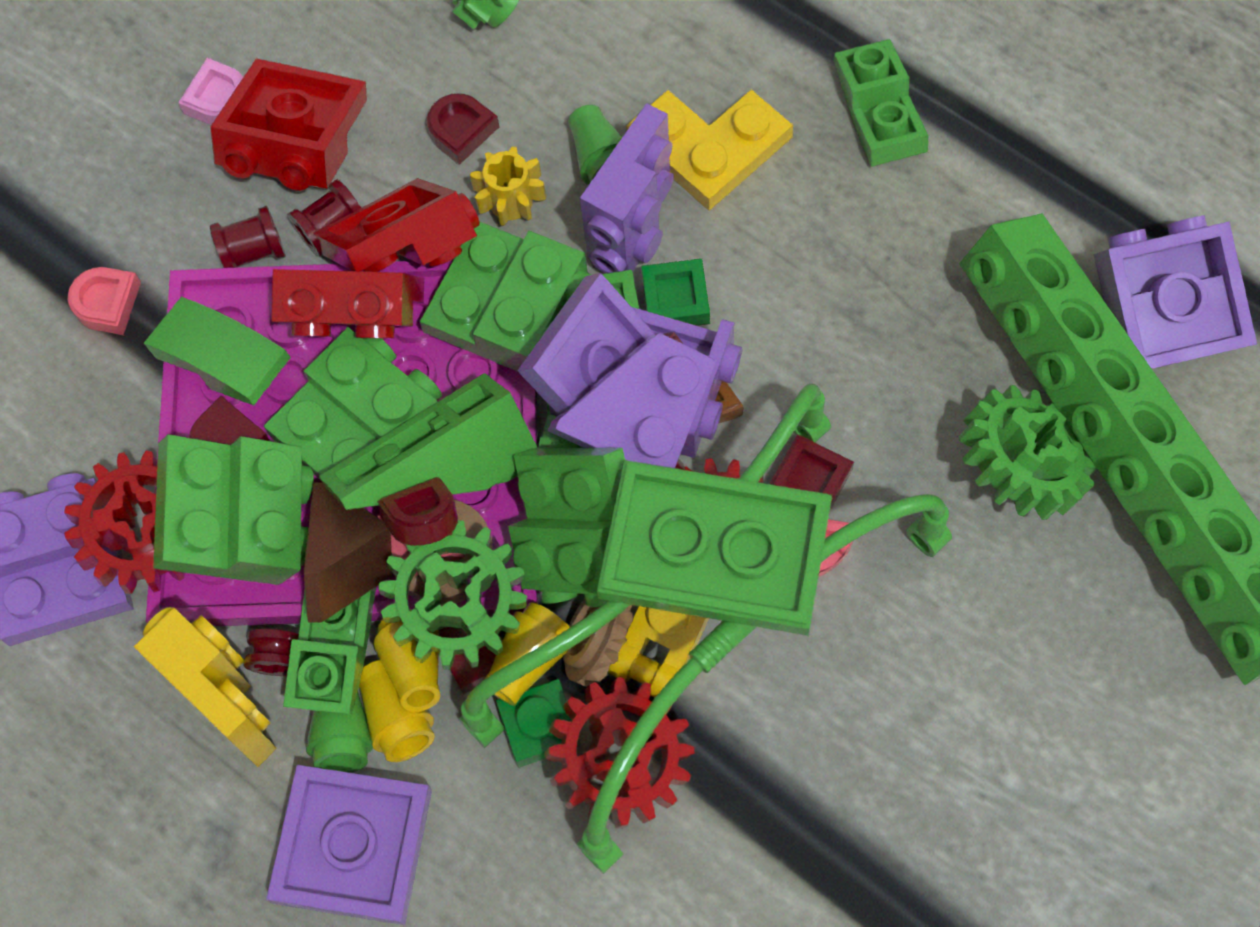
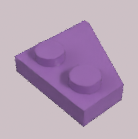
[548,333,717,468]

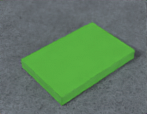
[597,460,832,636]

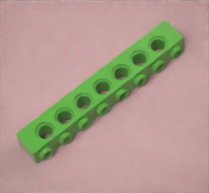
[959,213,1260,686]

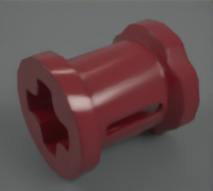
[287,179,361,257]
[209,206,286,268]

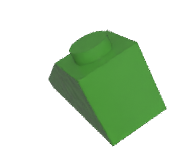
[319,373,538,510]

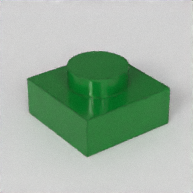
[641,258,710,326]
[496,679,581,768]

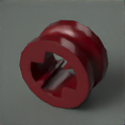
[243,629,299,677]

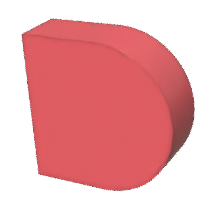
[68,267,141,335]

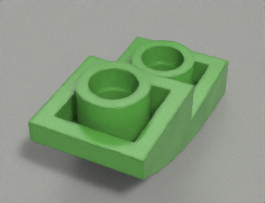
[834,39,929,167]
[144,297,291,405]
[283,587,376,714]

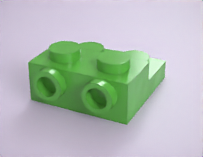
[420,221,592,372]
[264,327,442,508]
[153,434,314,585]
[508,448,625,607]

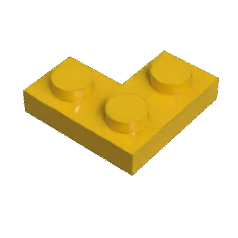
[626,89,794,211]

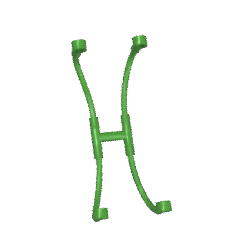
[459,383,952,874]

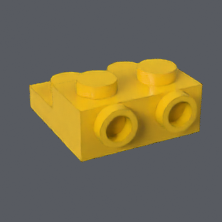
[133,607,277,767]

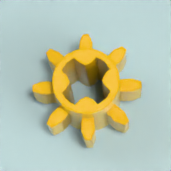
[470,146,546,226]

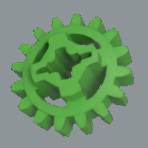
[959,385,1097,520]
[379,520,527,670]

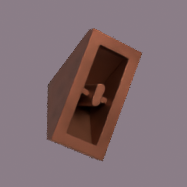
[304,483,392,623]

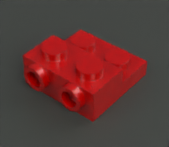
[210,58,367,191]
[313,178,480,272]
[272,269,424,339]

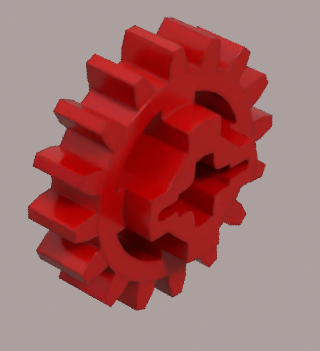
[64,451,185,594]
[545,677,695,829]

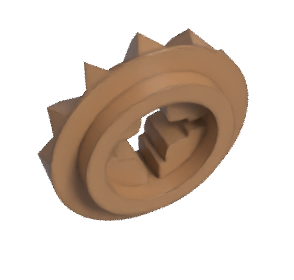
[563,599,633,687]

